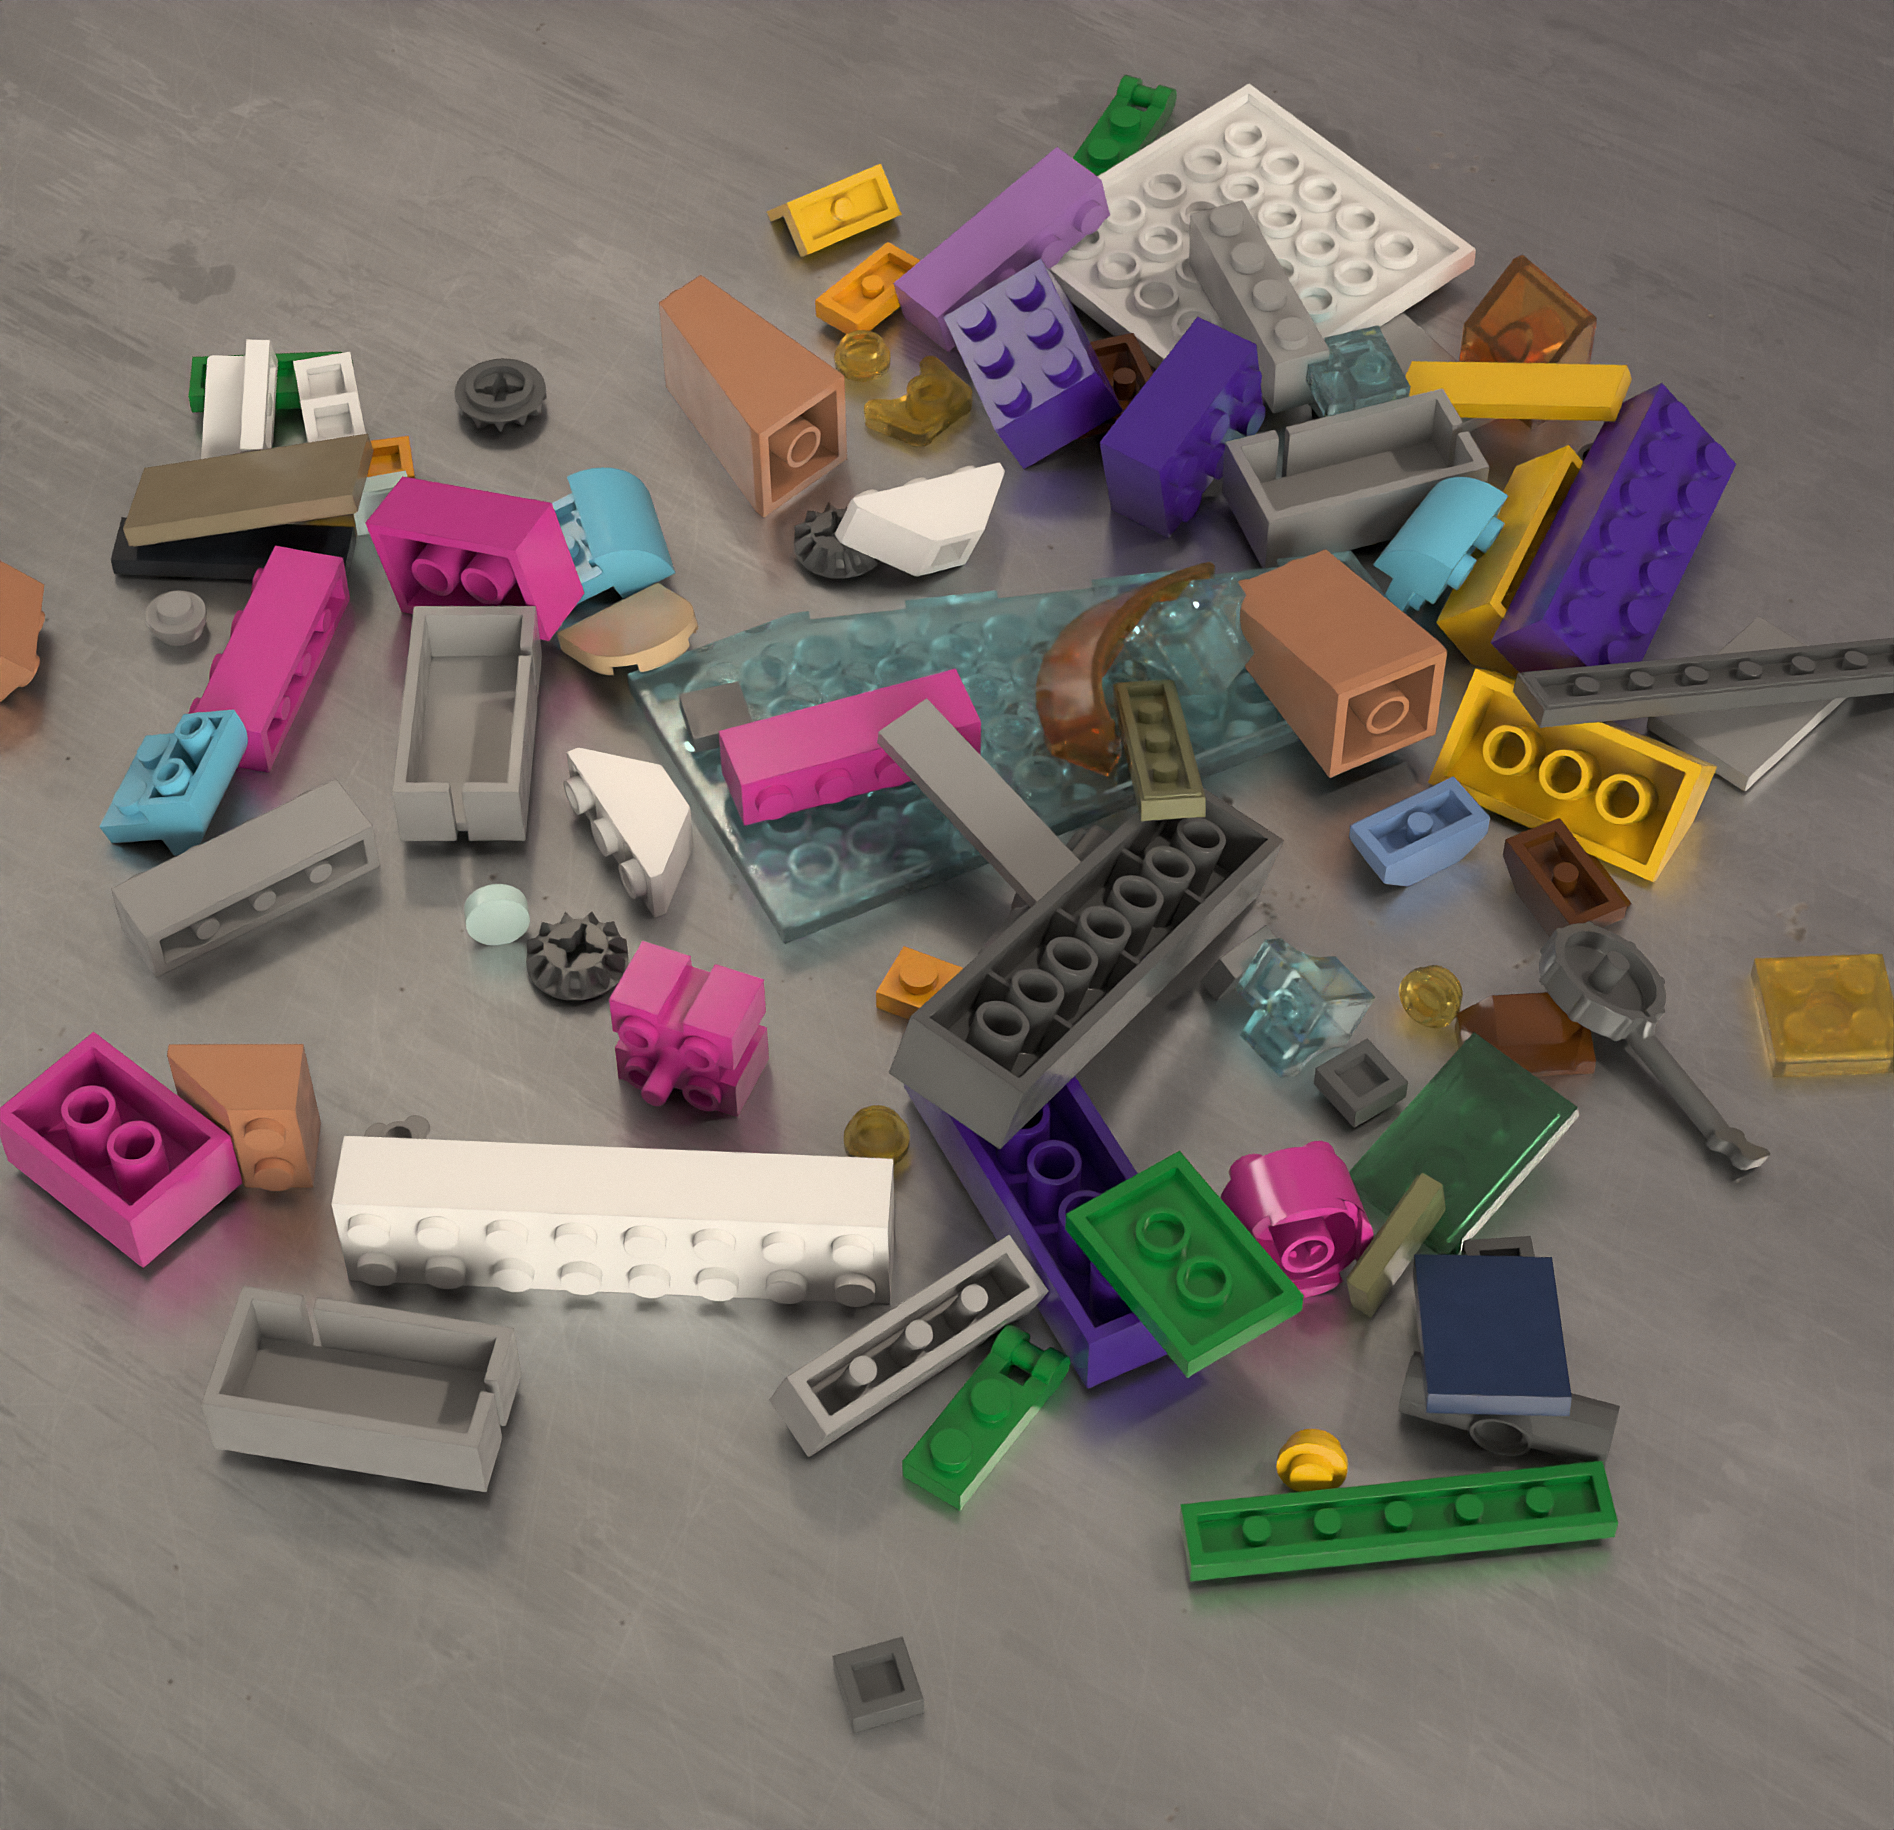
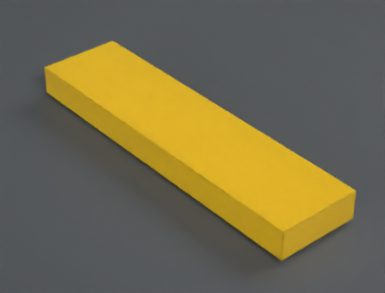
[1395,361,1632,422]

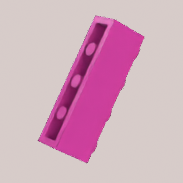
[188,546,350,773]
[719,669,981,826]

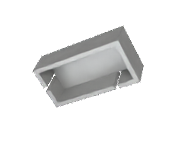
[1222,388,1489,572]
[392,606,542,841]
[201,1286,521,1492]

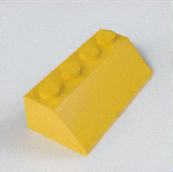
[1436,445,1583,678]
[1427,669,1717,882]

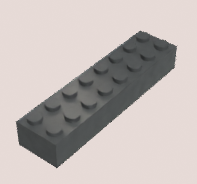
[889,788,1284,1149]

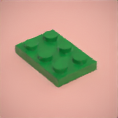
[1065,1150,1304,1378]

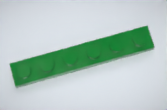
[1179,1461,1618,1581]

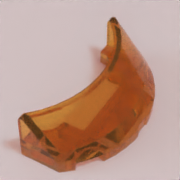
[1036,562,1216,777]

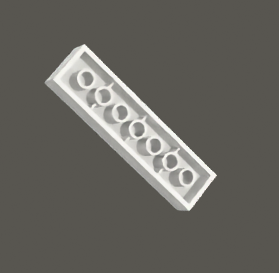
[332,1136,895,1307]

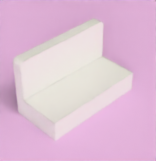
[201,339,278,459]

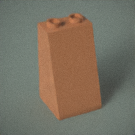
[659,275,847,517]
[1218,549,1447,778]

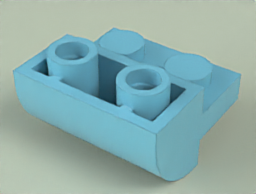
[552,467,676,605]
[1373,477,1508,613]
[99,709,248,856]

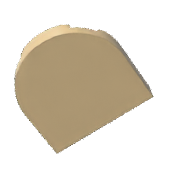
[557,582,699,675]

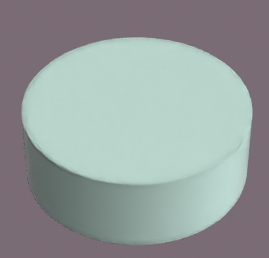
[464,884,530,945]

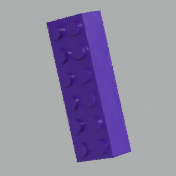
[1491,383,1736,673]
[904,1076,1167,1389]

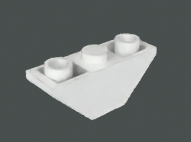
[835,462,1005,577]
[563,748,693,918]

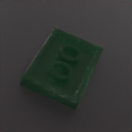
[1349,1032,1579,1255]

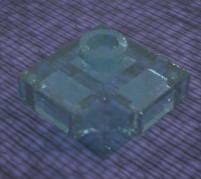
[1306,325,1411,417]
[1122,577,1255,696]
[1235,938,1376,1078]

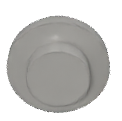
[146,590,207,646]

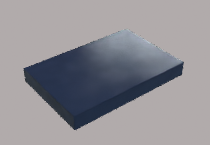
[1413,1254,1572,1416]

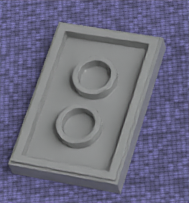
[1646,616,1847,791]

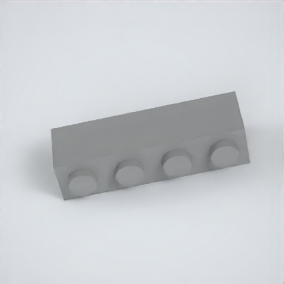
[1189,200,1330,413]
[111,779,380,978]
[769,1235,1049,1457]

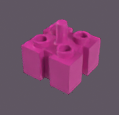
[609,941,769,1118]

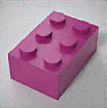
[365,476,585,641]
[0,1031,243,1268]

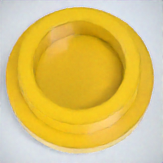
[1276,1429,1348,1492]

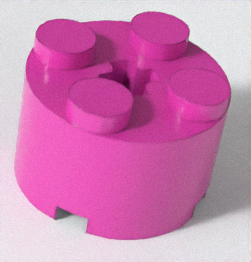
[1220,1141,1374,1298]

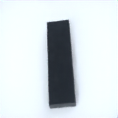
[110,517,356,582]

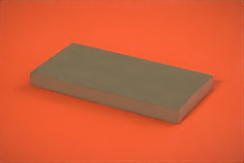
[123,433,373,547]

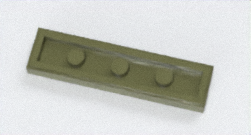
[1113,679,1206,821]

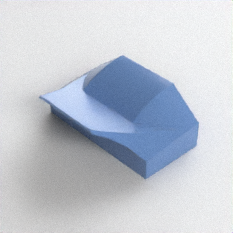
[1349,776,1490,887]

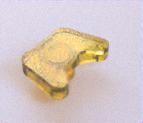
[864,355,972,447]

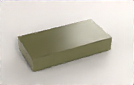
[1346,1173,1446,1318]

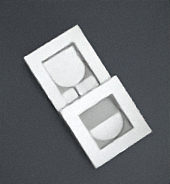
[293,352,366,443]

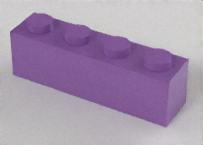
[893,147,1110,352]

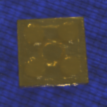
[1751,954,1894,1077]

